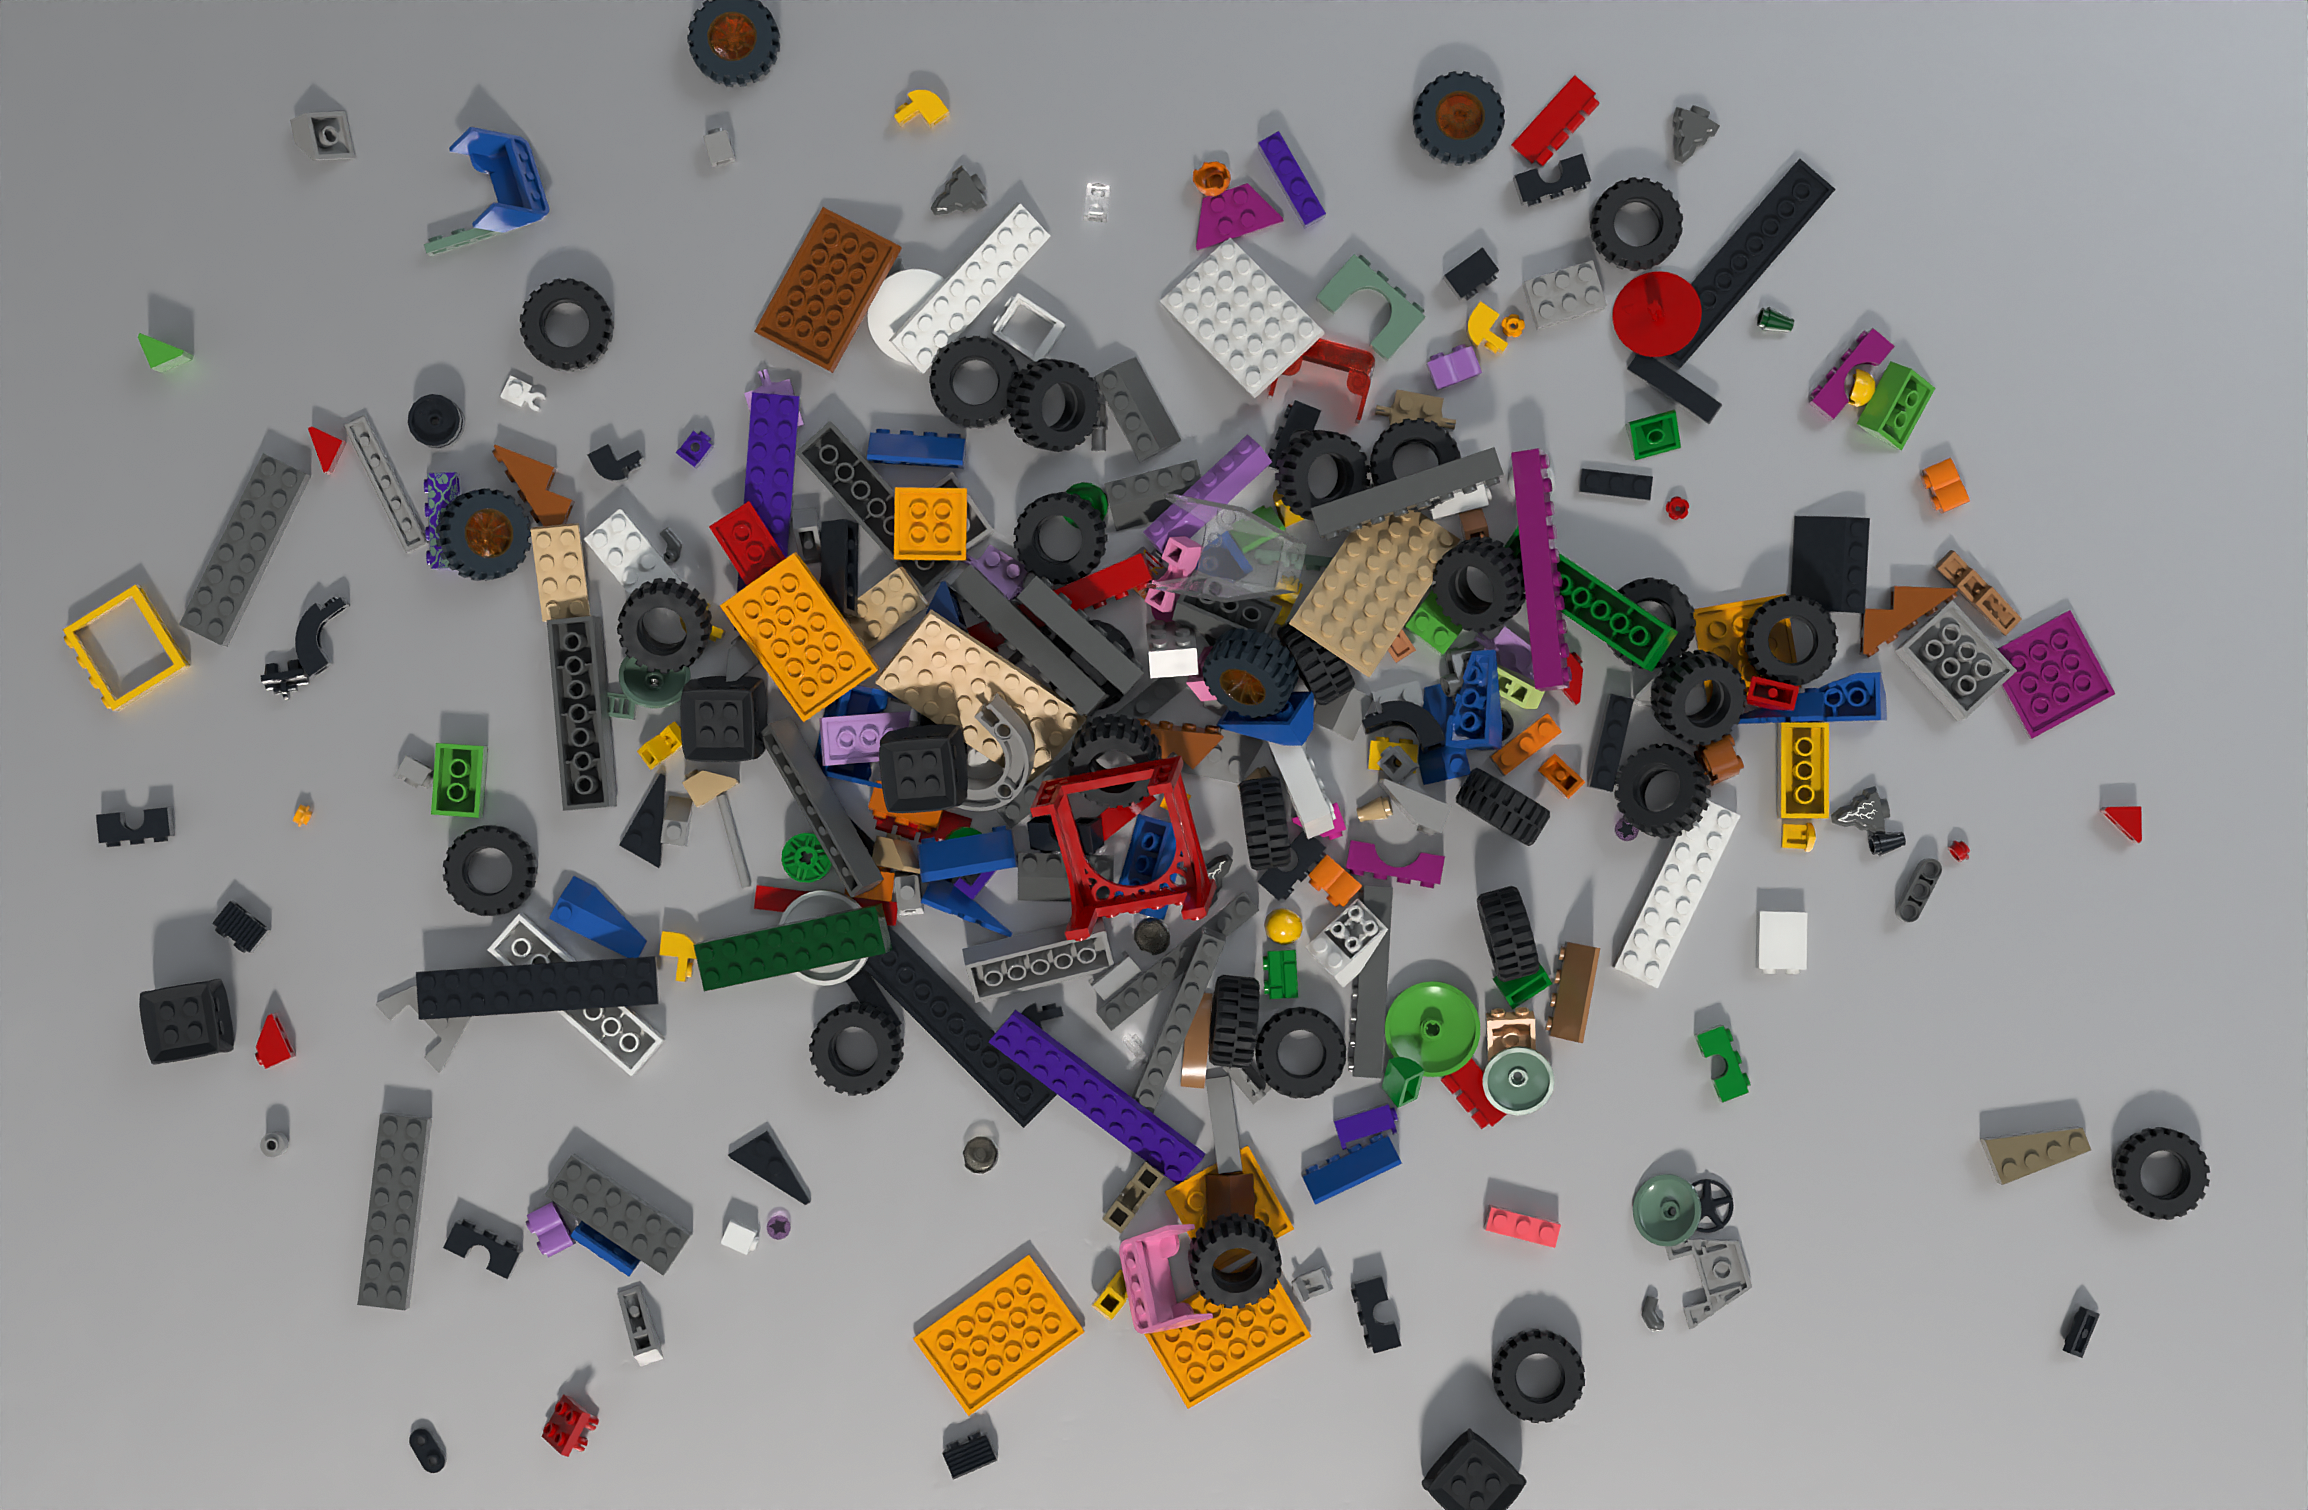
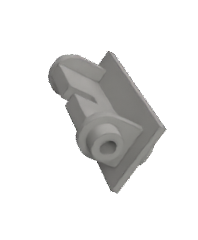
[1223,1065,1271,1104]

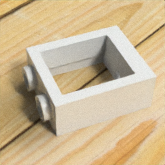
[991,293,1066,362]

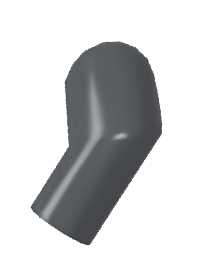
[660,527,682,563]
[1642,1296,1664,1331]

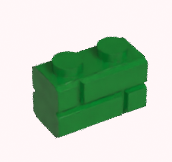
[1263,950,1298,999]

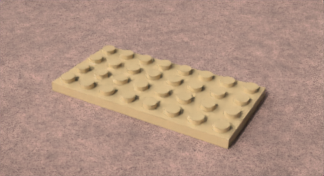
[1289,510,1461,677]
[875,610,1087,784]

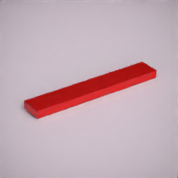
[754,885,898,926]

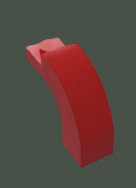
[1096,795,1157,841]

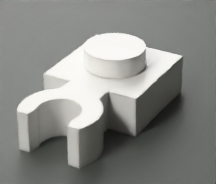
[500,375,546,411]

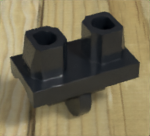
[261,659,309,700]

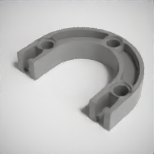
[958,693,1035,811]

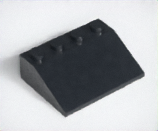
[1790,516,1870,615]

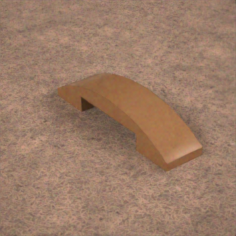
[1181,993,1213,1089]

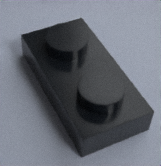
[2063,1306,2100,1358]

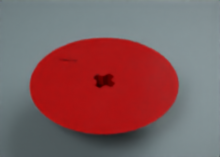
[1613,271,1702,357]

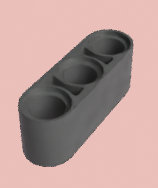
[1895,858,1942,922]

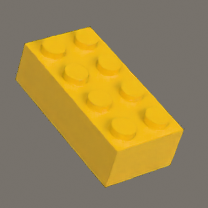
[1777,722,1829,819]

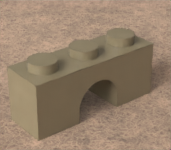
[1102,1160,1165,1233]

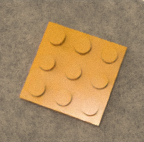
[894,487,967,561]

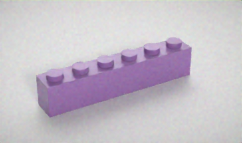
[1143,434,1272,554]

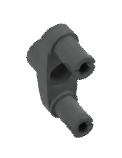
[1440,641,1481,697]

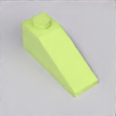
[1497,664,1545,709]

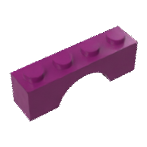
[1809,328,1895,421]
[1345,840,1445,888]

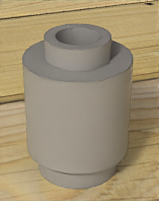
[260,1132,288,1157]

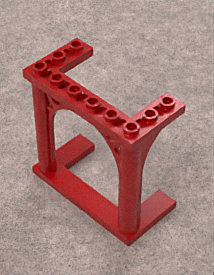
[1030,756,1216,941]

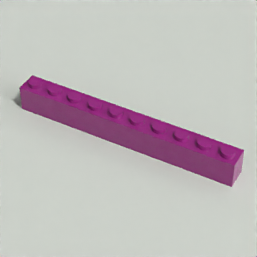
[1511,448,1572,692]

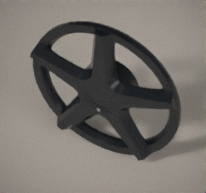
[1691,1179,1734,1233]

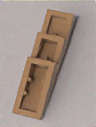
[1935,550,2022,636]

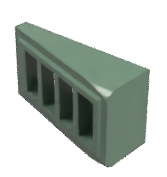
[607,692,637,720]

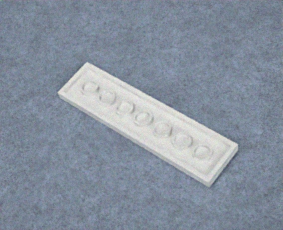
[889,202,1051,374]

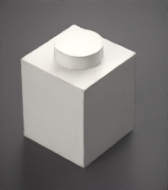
[720,1220,760,1255]

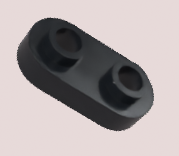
[409,1427,447,1473]

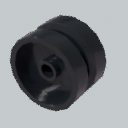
[407,394,465,449]

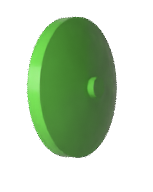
[1385,981,1480,1077]

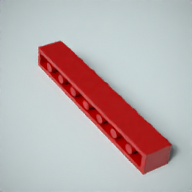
[967,553,1155,653]

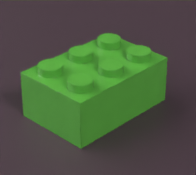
[431,743,488,818]

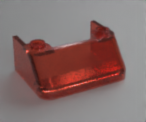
[1268,339,1375,424]

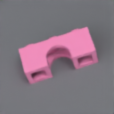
[1144,536,1203,612]

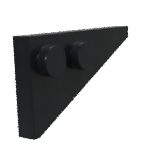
[619,773,666,868]
[728,1130,811,1205]

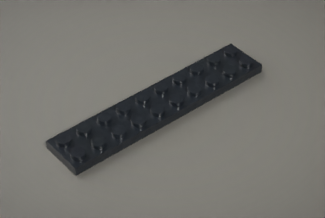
[1663,159,1836,369]
[863,925,1057,1128]
[416,956,659,1020]

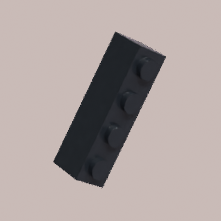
[819,519,859,618]
[1587,694,1634,792]

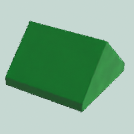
[1625,410,1681,460]

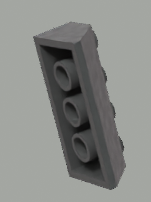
[1094,357,1181,463]
[1104,459,1201,531]
[1172,569,1282,639]
[1018,853,1114,902]

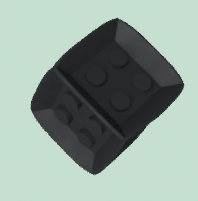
[680,676,768,762]
[879,724,968,813]
[139,979,234,1065]
[1421,1428,1527,1510]

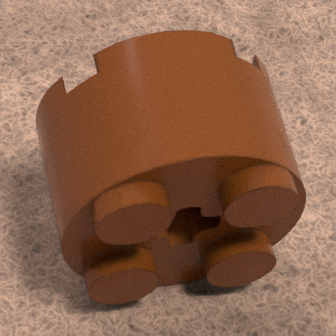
[1692,734,1744,786]

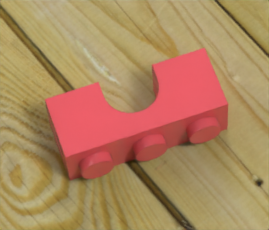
[1484,1205,1561,1248]

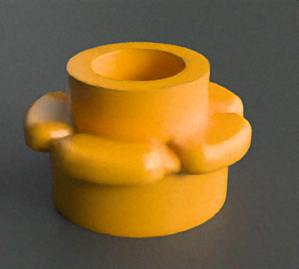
[1501,314,1525,338]
[293,804,313,827]

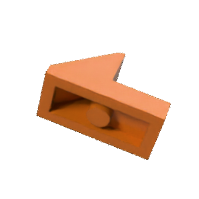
[1538,753,1585,799]

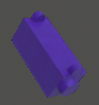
[1333,1103,1398,1150]

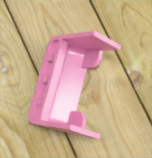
[1119,1224,1213,1334]

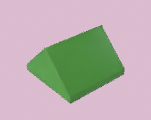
[138,333,194,373]

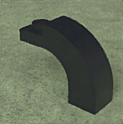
[295,596,350,678]
[1362,701,1446,754]

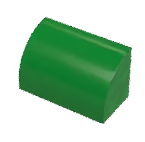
[1492,963,1552,1010]
[1382,1057,1425,1108]

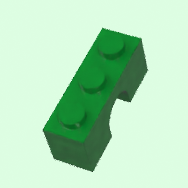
[1694,1024,1751,1103]

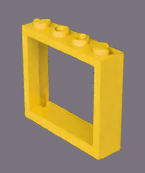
[63,584,190,711]

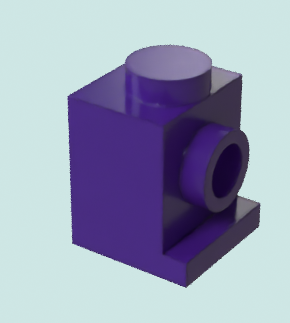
[676,431,714,469]

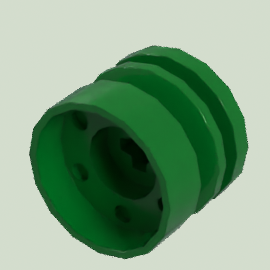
[781,833,833,883]

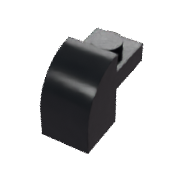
[587,444,645,482]
[1021,1002,1064,1030]

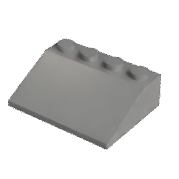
[1894,600,2017,722]
[1378,778,1452,836]

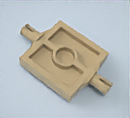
[1375,389,1456,430]

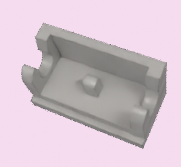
[1088,951,1144,1004]

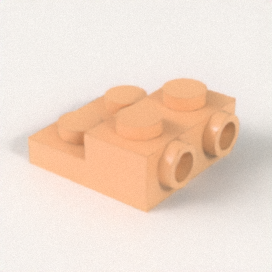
[1486,1007,1536,1062]

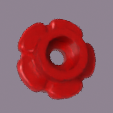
[1666,496,1689,520]
[1948,840,1970,862]

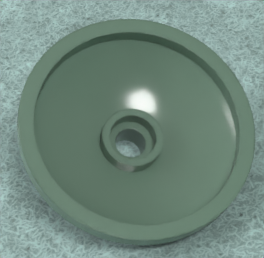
[619,656,691,708]
[1483,1046,1555,1115]
[1633,1174,1701,1247]

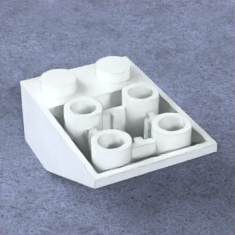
[1306,898,1388,988]

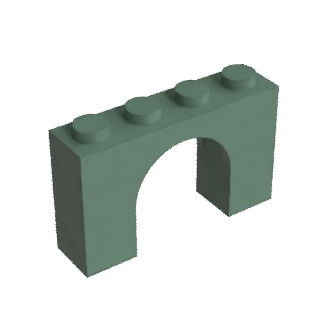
[1316,254,1426,362]

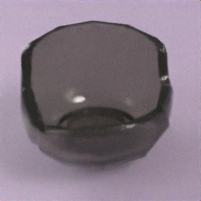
[1134,917,1170,956]
[962,1136,999,1174]

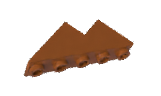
[492,445,575,526]
[1859,586,1958,658]
[1138,719,1224,770]

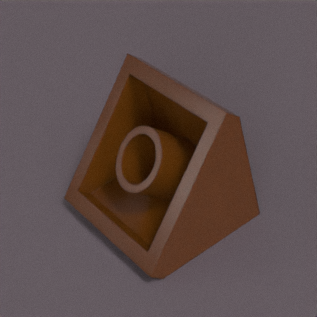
[1206,1173,1255,1221]

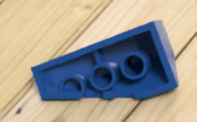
[1446,650,1503,751]
[920,878,1013,937]

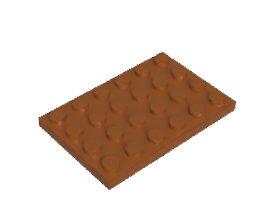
[754,207,902,373]

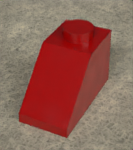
[1561,652,1583,706]
[1747,676,1800,711]
[255,1013,296,1069]

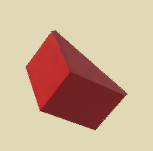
[308,427,346,475]
[2099,806,2142,844]

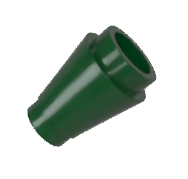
[1757,307,1794,332]

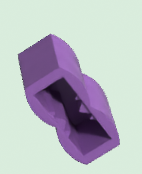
[1426,344,1482,391]
[526,1201,576,1258]

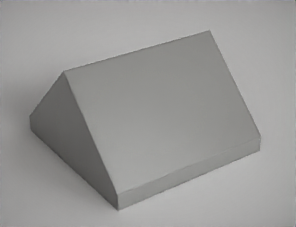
[1313,688,1373,741]

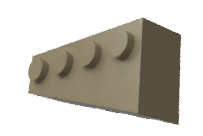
[1980,1126,2091,1185]

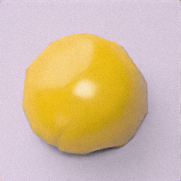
[1848,369,1875,407]
[1264,908,1303,945]

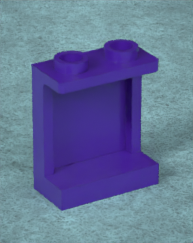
[954,870,997,900]

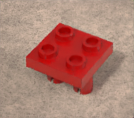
[541,1394,599,1457]

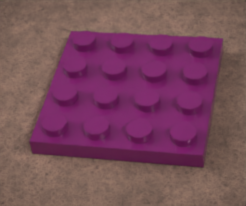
[1997,610,2115,739]

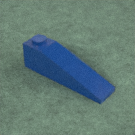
[1792,672,1887,723]
[1418,684,1471,785]
[1738,688,1825,724]
[1216,691,1314,746]
[549,876,647,958]

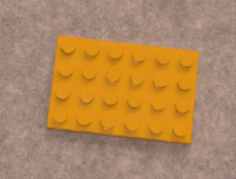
[720,552,880,722]
[913,1254,1085,1416]
[1144,1258,1312,1409]

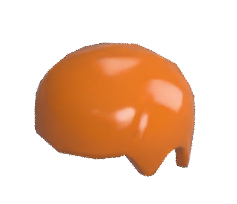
[1193,161,1231,196]

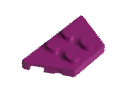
[1196,183,1284,251]

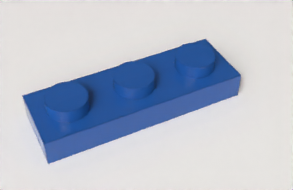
[570,1221,641,1277]

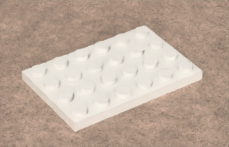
[1160,238,1325,399]

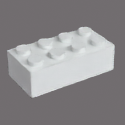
[584,509,682,614]
[1268,741,1336,839]

